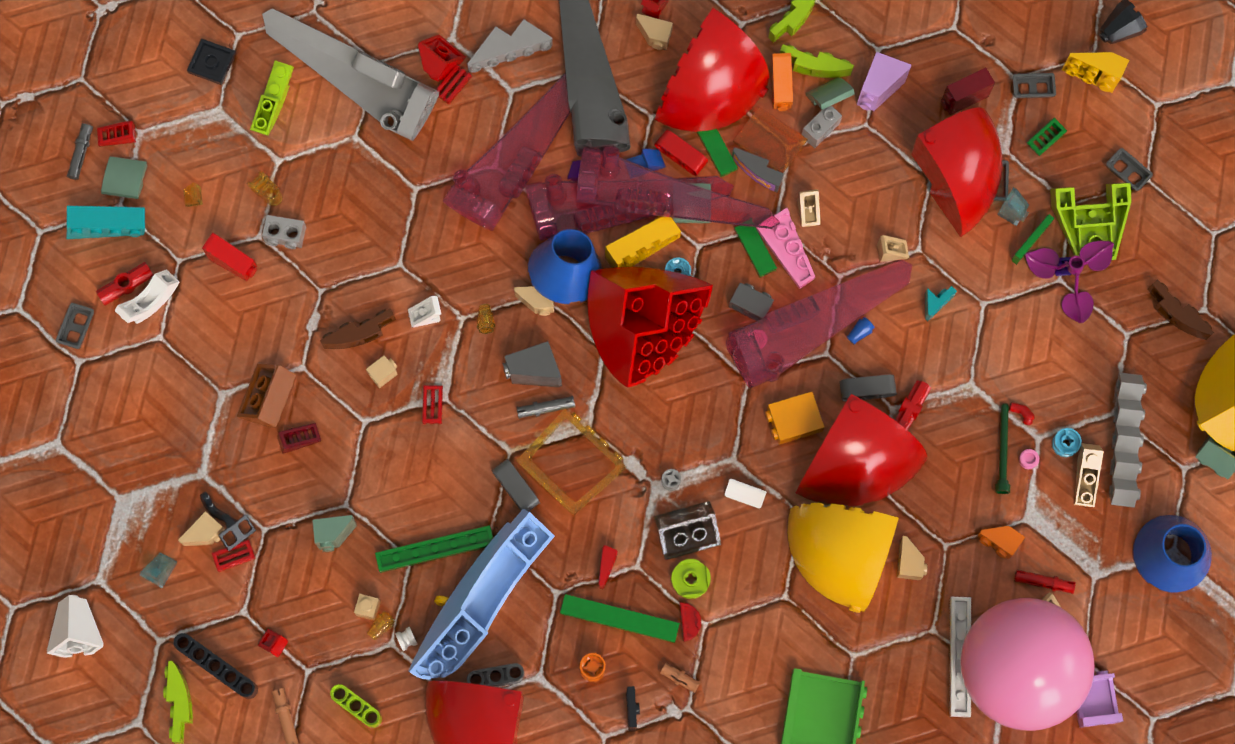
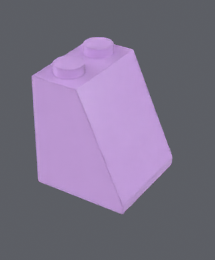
[857,52,911,111]

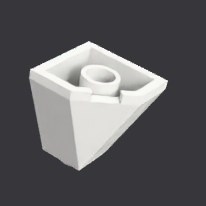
[47,595,103,658]

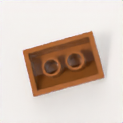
[237,364,296,428]

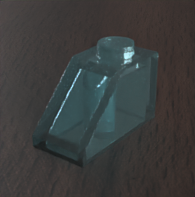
[997,187,1029,226]

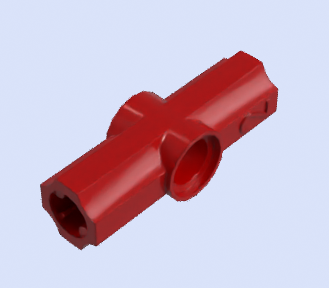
[96,262,154,306]
[895,380,931,430]

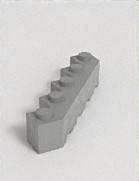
[1109,373,1147,508]

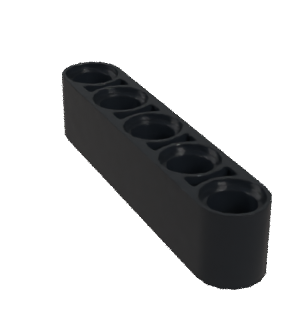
[173,633,258,699]

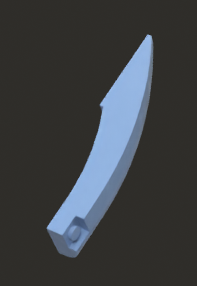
[408,509,555,680]

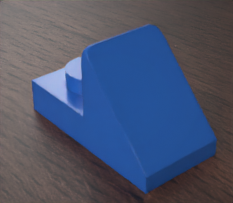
[624,149,666,179]

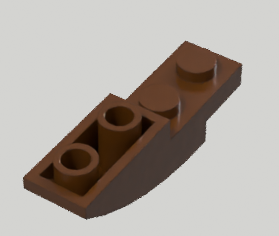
[1147,280,1214,340]
[320,309,396,349]

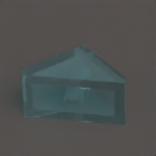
[140,553,177,588]

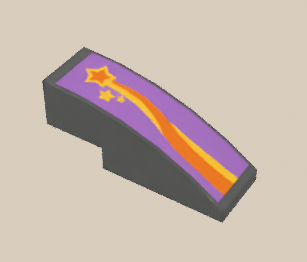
[732,147,784,193]

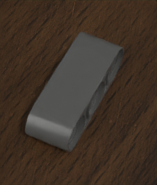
[839,375,897,401]
[492,459,540,511]
[467,663,525,687]

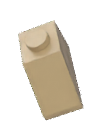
[636,14,673,50]
[514,286,554,316]
[178,511,225,546]
[897,536,927,580]

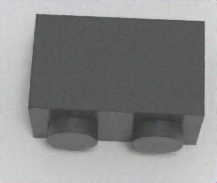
[729,283,774,324]

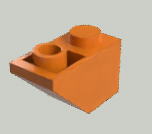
[976,526,1025,559]

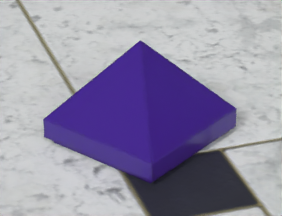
[1055,257,1071,276]

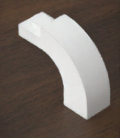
[115,269,179,324]

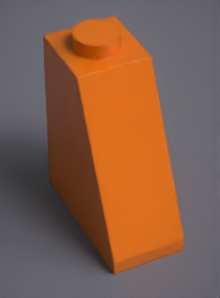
[770,53,793,111]

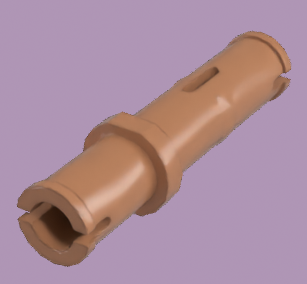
[271,688,299,744]

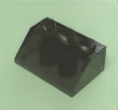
[653,501,721,560]

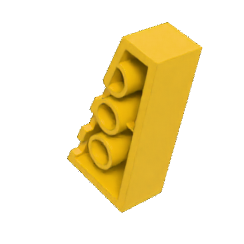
[605,213,681,268]

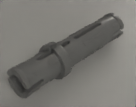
[67,124,93,180]
[516,396,575,419]

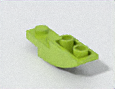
[768,0,816,43]
[780,44,854,78]
[250,61,294,136]
[163,661,193,744]

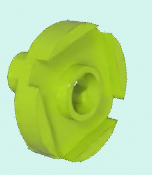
[671,559,711,599]

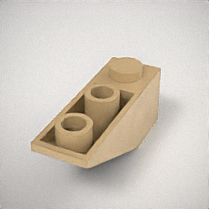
[1075,443,1104,507]

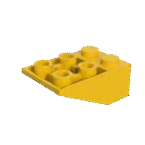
[1062,52,1129,93]

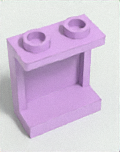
[1077,671,1123,728]

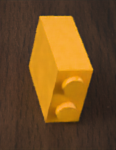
[765,392,824,445]

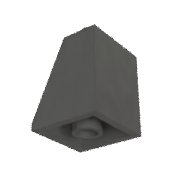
[502,341,562,387]

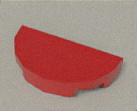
[680,602,701,642]

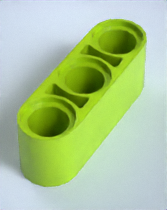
[330,684,382,728]

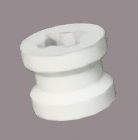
[395,627,418,651]

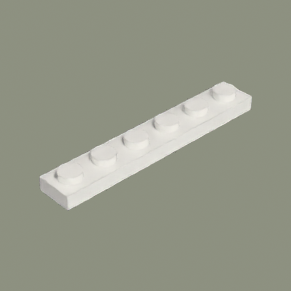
[950,597,971,717]

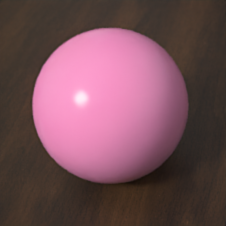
[961,598,1095,731]

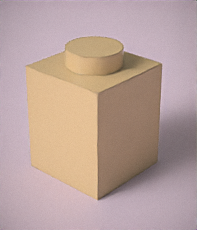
[366,356,398,388]
[354,594,381,621]

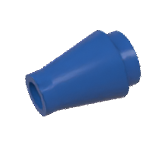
[847,317,875,345]

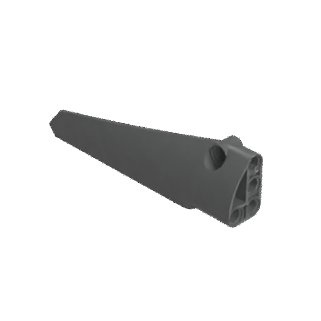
[559,0,630,157]

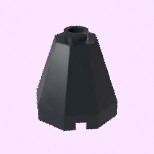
[1099,0,1148,44]

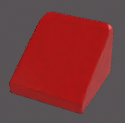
[258,629,288,657]

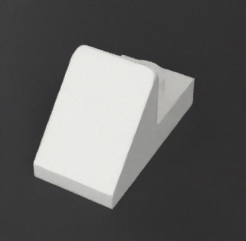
[408,296,441,327]

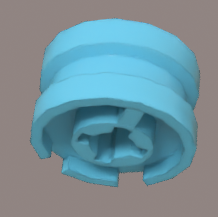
[665,257,691,276]
[1052,428,1082,458]

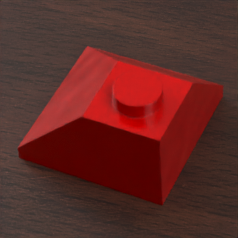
[418,35,466,82]

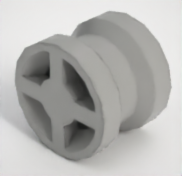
[661,469,681,491]

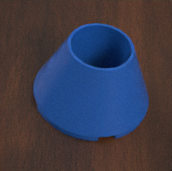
[528,229,603,304]
[1133,515,1212,593]

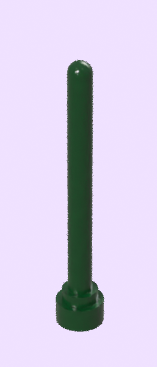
[995,403,1011,494]

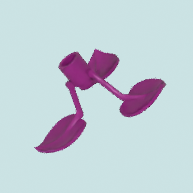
[1026,241,1114,323]

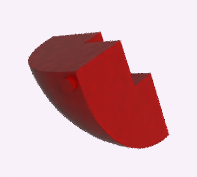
[655,8,769,132]
[911,107,1003,237]
[588,267,713,388]
[796,394,927,506]
[425,681,524,744]

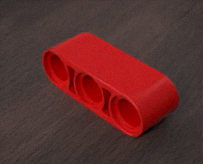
[654,130,708,176]

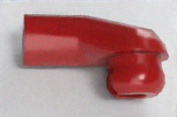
[1009,402,1035,425]

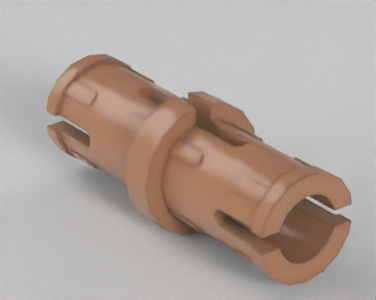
[660,663,701,693]

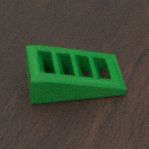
[1027,117,1067,156]

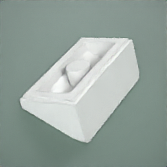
[725,479,767,508]

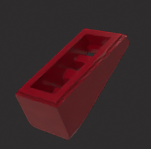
[277,423,321,454]

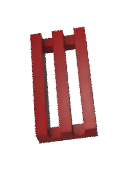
[436,65,472,104]
[422,385,443,424]
[212,539,256,572]

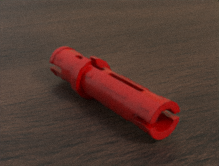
[1014,569,1076,594]

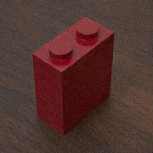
[941,67,995,115]

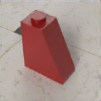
[202,232,257,281]

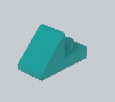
[925,286,957,321]

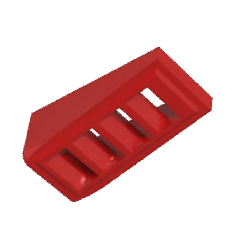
[97,121,136,147]
[598,545,618,590]

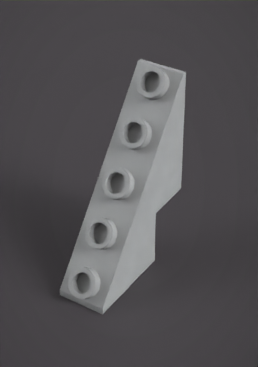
[467,19,553,73]

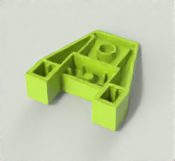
[1050,183,1131,260]

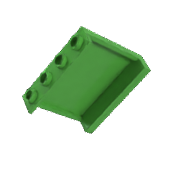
[781,668,868,744]

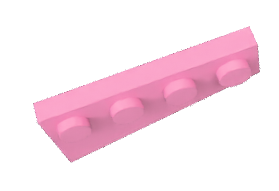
[756,208,815,289]

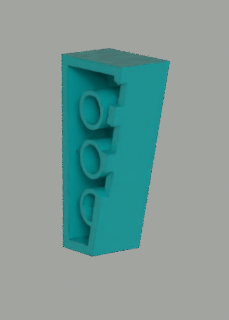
[66,206,145,239]

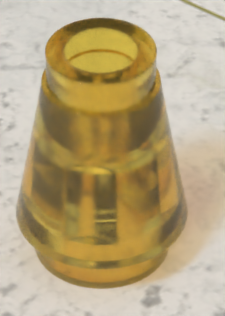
[477,304,496,334]
[367,611,395,640]

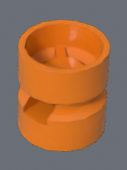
[580,653,606,682]

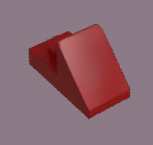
[641,0,669,19]

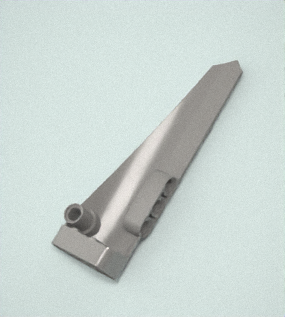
[262,8,439,141]

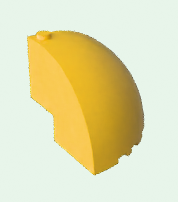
[1195,334,1235,452]
[788,503,899,613]

